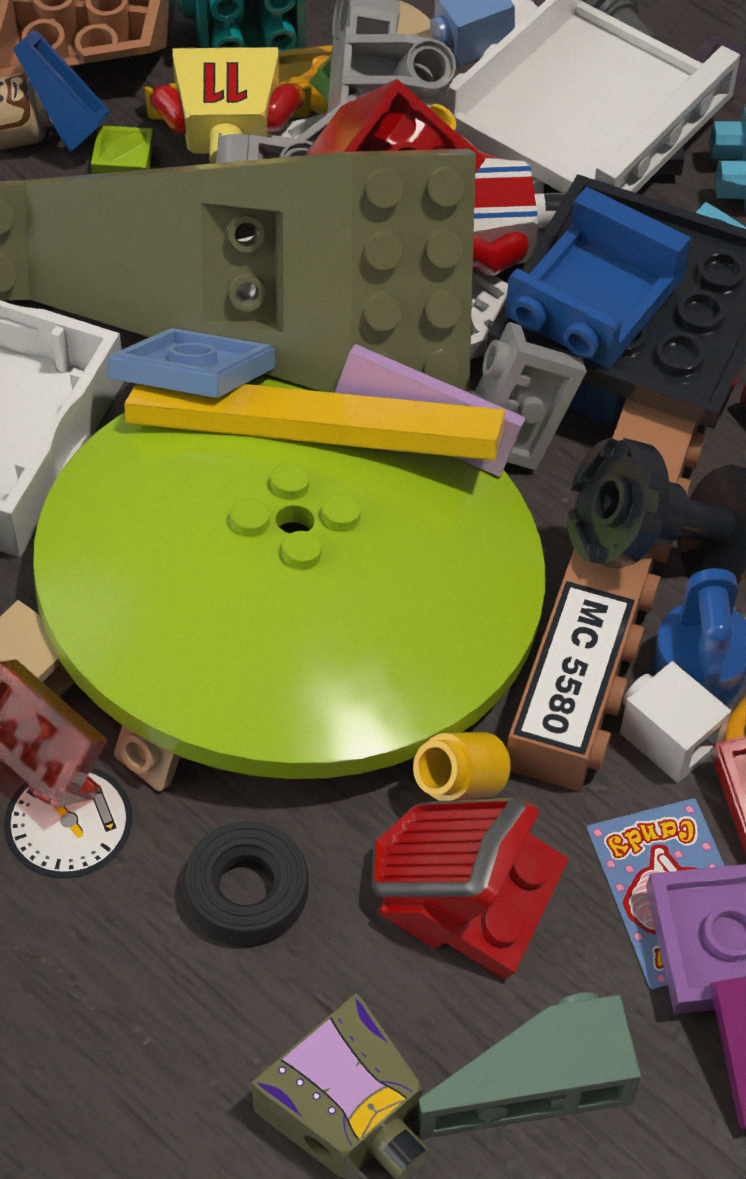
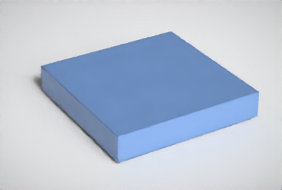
[108,328,275,398]

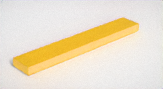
[124,383,506,461]

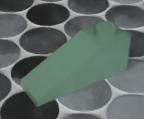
[417,992,641,1139]

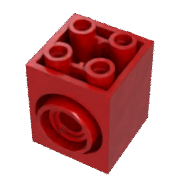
[305,79,486,174]

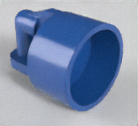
[651,568,746,706]

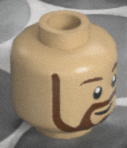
[0,73,54,150]

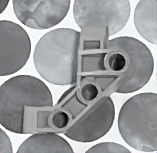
[216,0,456,163]

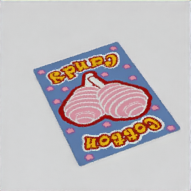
[587,798,725,989]

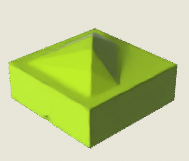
[91,125,154,174]

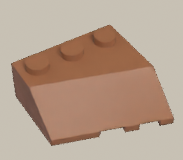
[0,0,175,77]

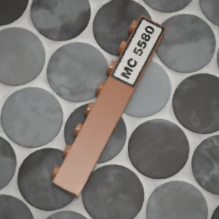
[507,398,706,792]

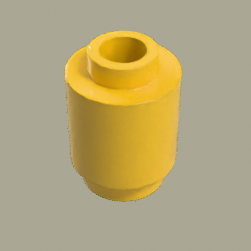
[413,732,510,801]

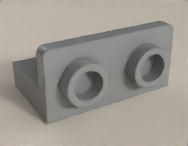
[468,322,587,470]

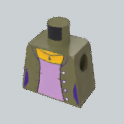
[251,993,431,1179]

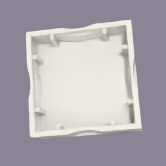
[0,300,124,558]

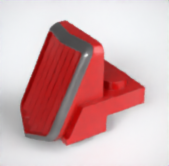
[372,798,569,980]

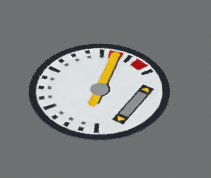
[4,765,132,878]

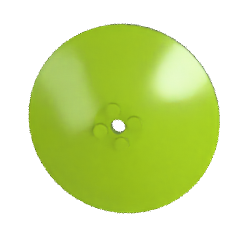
[34,373,545,779]

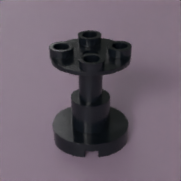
[567,438,746,585]

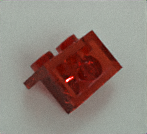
[0,659,108,808]

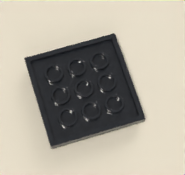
[487,174,746,429]

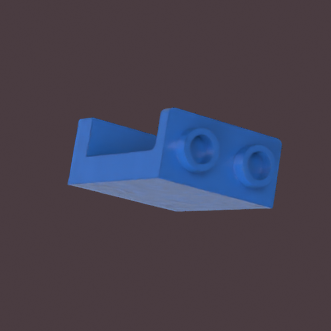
[505,187,691,369]

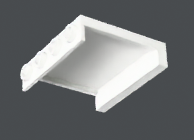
[446,0,740,193]

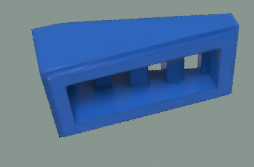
[13,30,110,152]

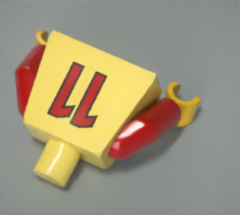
[144,47,312,164]

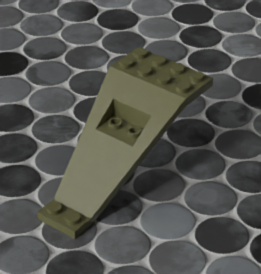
[0,149,476,393]

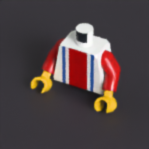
[429,104,566,276]

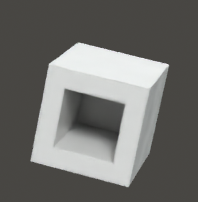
[620,661,732,783]

